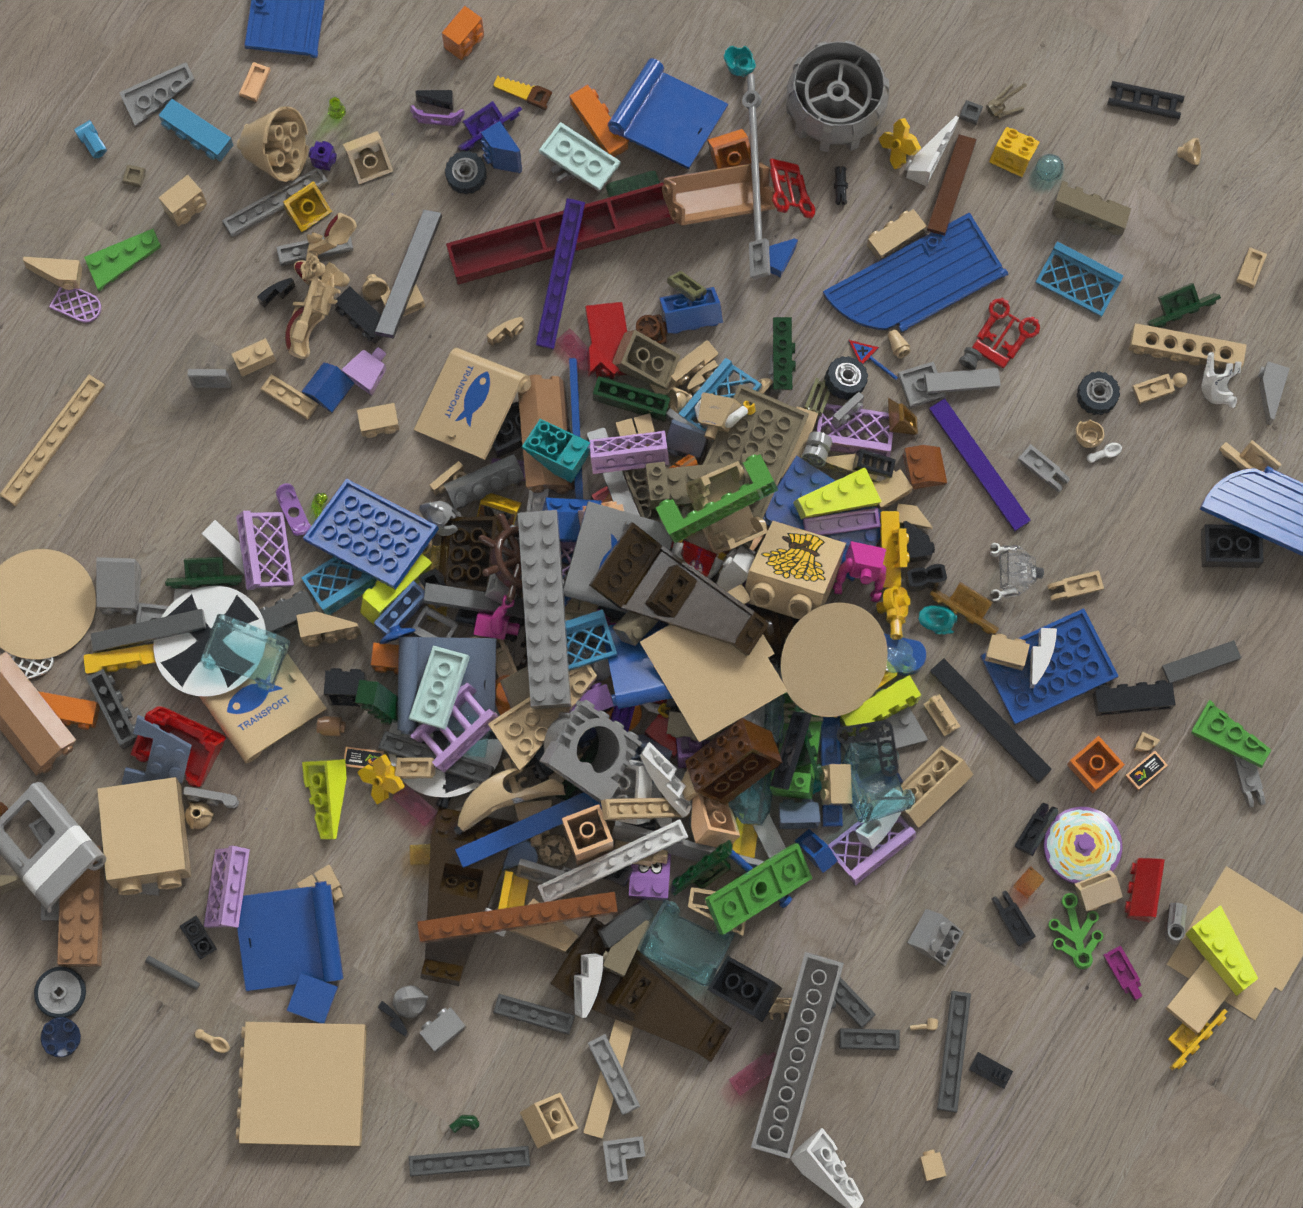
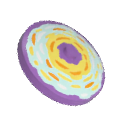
[1043,807,1122,884]

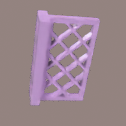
[817,403,893,457]
[589,431,669,474]
[236,511,294,590]
[829,815,916,885]
[204,846,250,928]

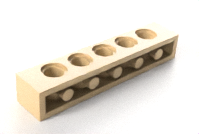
[1129,323,1247,372]

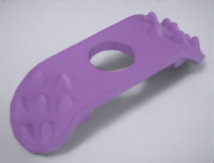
[410,105,465,126]
[276,483,311,536]

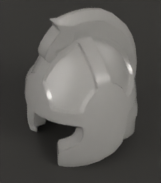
[419,501,462,536]
[393,985,429,1018]

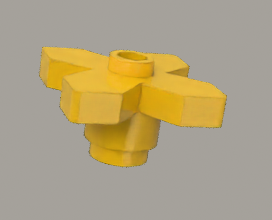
[878,118,921,169]
[357,754,405,804]

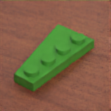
[84,229,161,291]
[1191,700,1271,768]

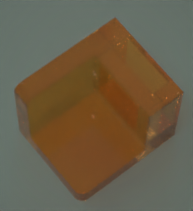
[1013,866,1045,899]

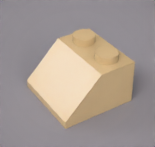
[343,131,393,184]
[520,1093,578,1148]

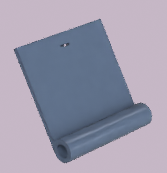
[397,637,496,734]

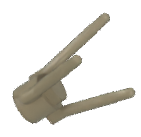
[986,83,1027,119]

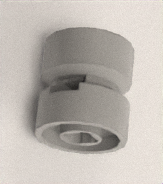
[802,432,832,468]

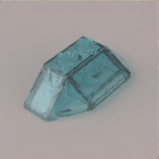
[729,769,775,825]

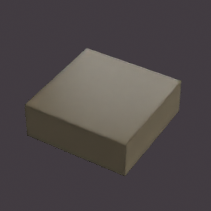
[122,165,146,187]

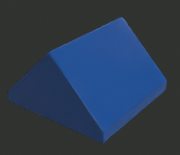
[302,362,354,413]

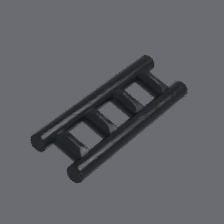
[1107,81,1185,120]

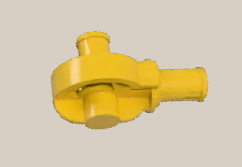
[876,586,910,640]

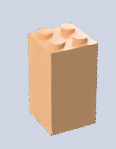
[562,804,614,866]

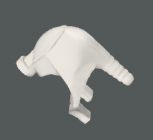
[1201,352,1242,408]

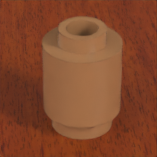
[317,716,346,737]

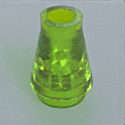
[328,97,346,119]

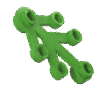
[1048,893,1104,969]

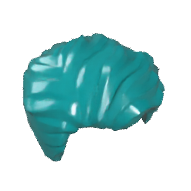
[724,46,756,77]

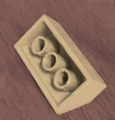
[896,746,974,828]

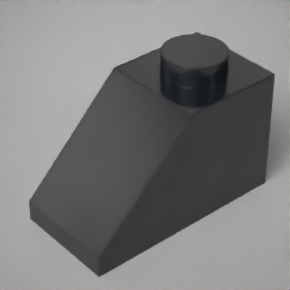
[902,521,935,563]

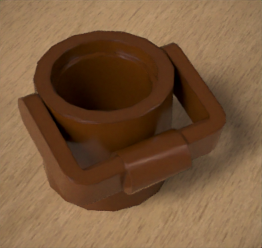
[636,314,668,345]

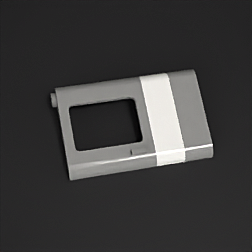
[0,782,106,913]

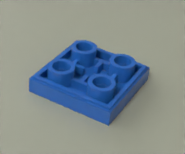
[287,973,338,1024]

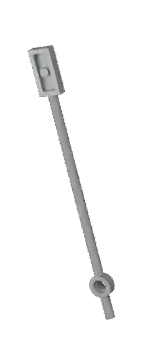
[742,74,770,279]

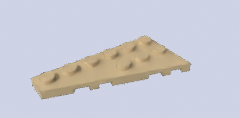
[488,665,597,772]

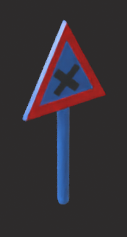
[848,340,898,380]

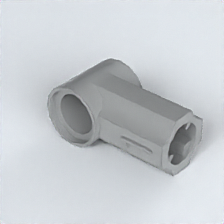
[1165,903,1187,944]

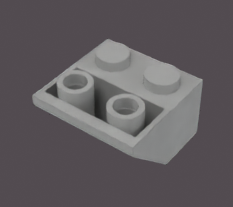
[907,909,964,966]

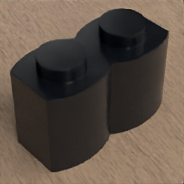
[905,564,947,592]

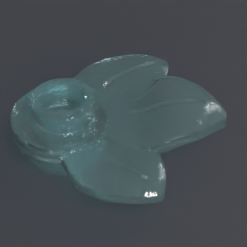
[886,639,916,673]

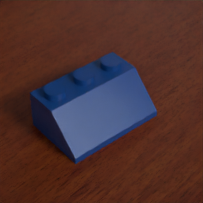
[480,121,522,173]
[659,287,723,334]
[542,498,602,542]

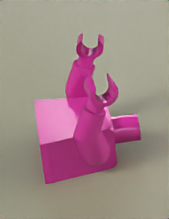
[833,541,886,603]
[474,591,520,640]

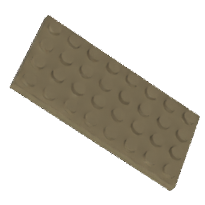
[681,384,809,549]

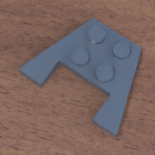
[121,715,192,785]

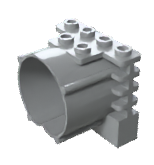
[540,700,642,803]

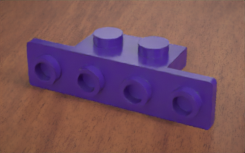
[457,101,522,151]

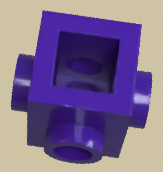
[309,141,337,171]

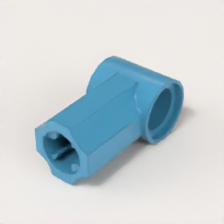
[74,120,107,159]

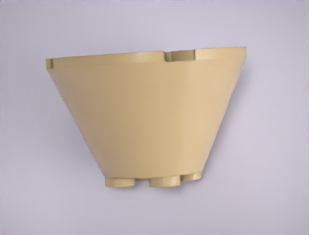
[237,106,309,182]

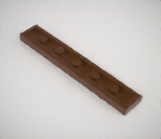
[927,134,977,236]

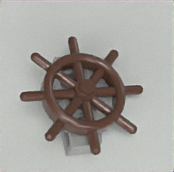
[479,513,523,604]

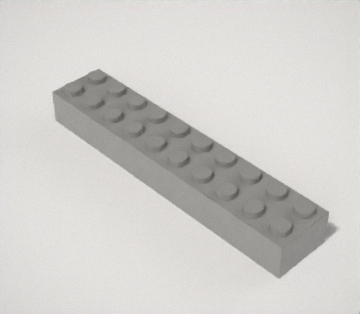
[518,510,572,709]
[751,952,844,1159]

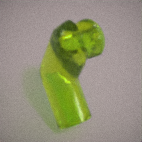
[311,493,328,519]

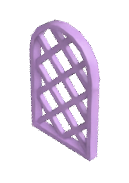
[49,287,101,323]

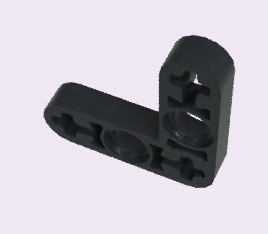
[837,721,899,777]

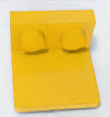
[989,127,1040,177]

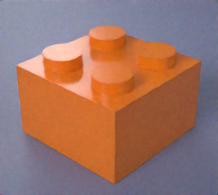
[442,6,484,60]
[1067,736,1125,794]

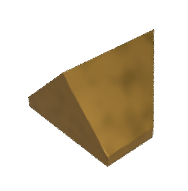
[888,398,918,435]

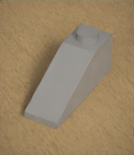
[1258,361,1290,425]

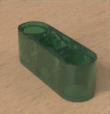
[606,171,660,197]

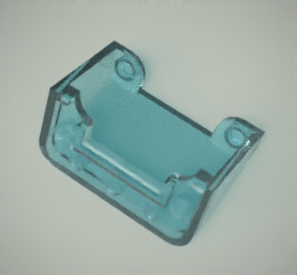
[200,614,291,691]
[842,743,915,823]
[640,899,735,986]

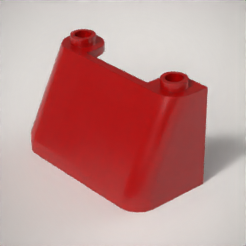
[130,706,226,787]

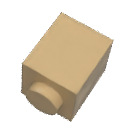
[919,1150,946,1181]

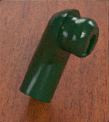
[449,1115,480,1133]

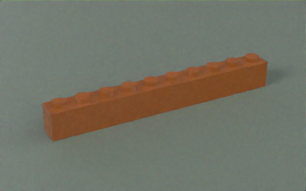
[417,892,618,944]

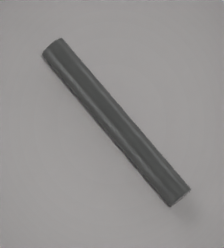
[145,956,200,990]

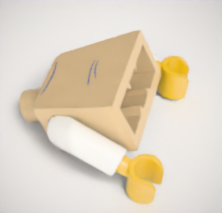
[695,392,756,440]

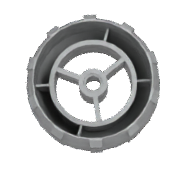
[786,40,889,152]

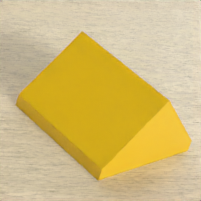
[283,181,332,232]

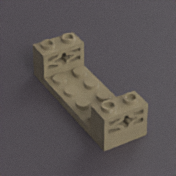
[644,452,761,510]

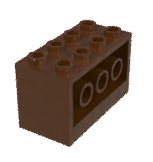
[685,718,783,805]

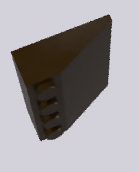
[439,516,503,592]

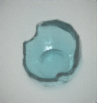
[1036,154,1065,182]

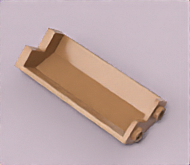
[662,162,778,226]
[518,375,574,494]
[0,652,76,776]

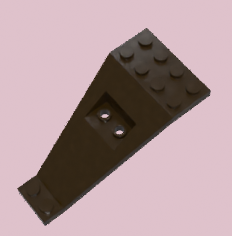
[589,522,769,656]
[420,807,516,986]
[550,917,732,1062]

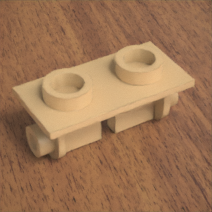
[923,694,961,736]

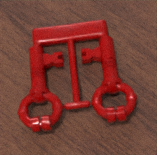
[770,158,816,219]
[972,297,1040,368]

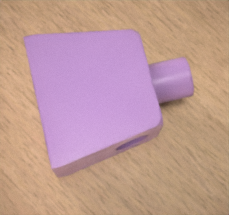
[342,347,386,396]

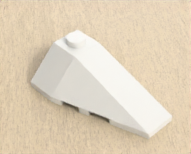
[905,116,959,186]
[790,1128,864,1208]

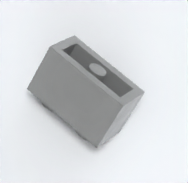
[420,1007,467,1053]

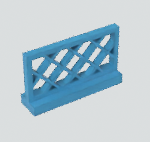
[1035,241,1124,317]
[678,358,762,441]
[301,557,377,615]
[566,609,617,671]

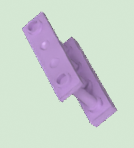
[410,683,499,773]

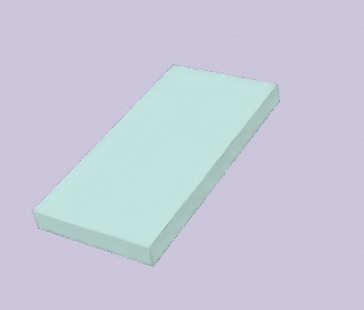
[539,122,621,192]
[409,646,470,730]

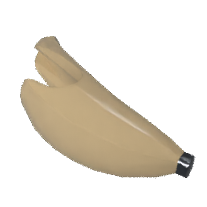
[454,767,566,835]

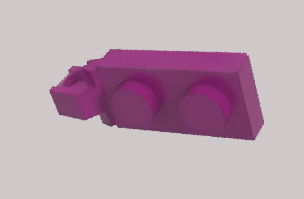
[1102,945,1143,1001]

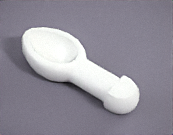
[1087,443,1122,463]

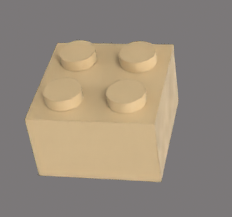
[159,175,207,227]

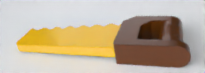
[493,76,552,110]

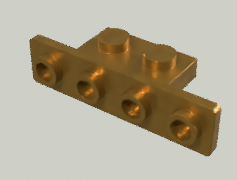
[930,582,999,634]

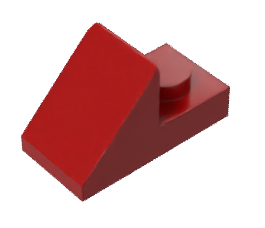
[587,344,619,380]

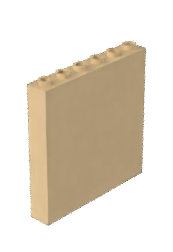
[236,1022,367,1147]

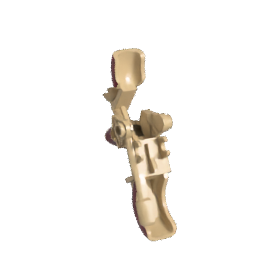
[284,213,357,359]

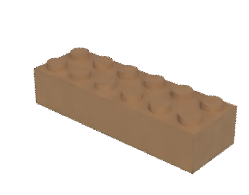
[57,846,104,967]

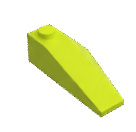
[302,759,347,839]

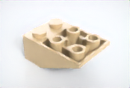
[296,611,361,647]

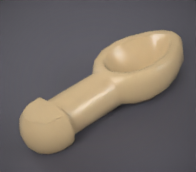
[195,1029,230,1053]

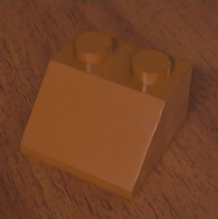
[903,445,947,490]

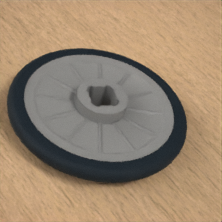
[34,967,86,1018]

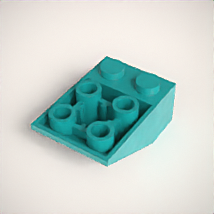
[522,419,591,483]

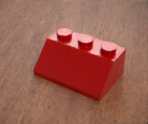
[1124,858,1165,923]

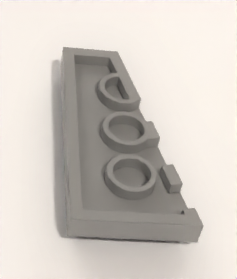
[119,62,195,127]
[841,707,928,761]

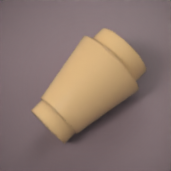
[887,330,911,359]

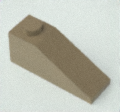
[603,920,649,978]

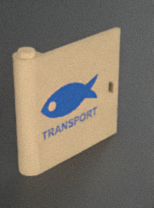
[414,348,531,460]
[199,635,327,764]

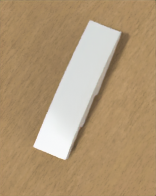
[640,742,692,817]

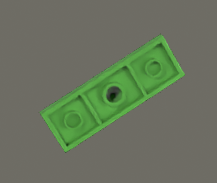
[705,843,812,935]

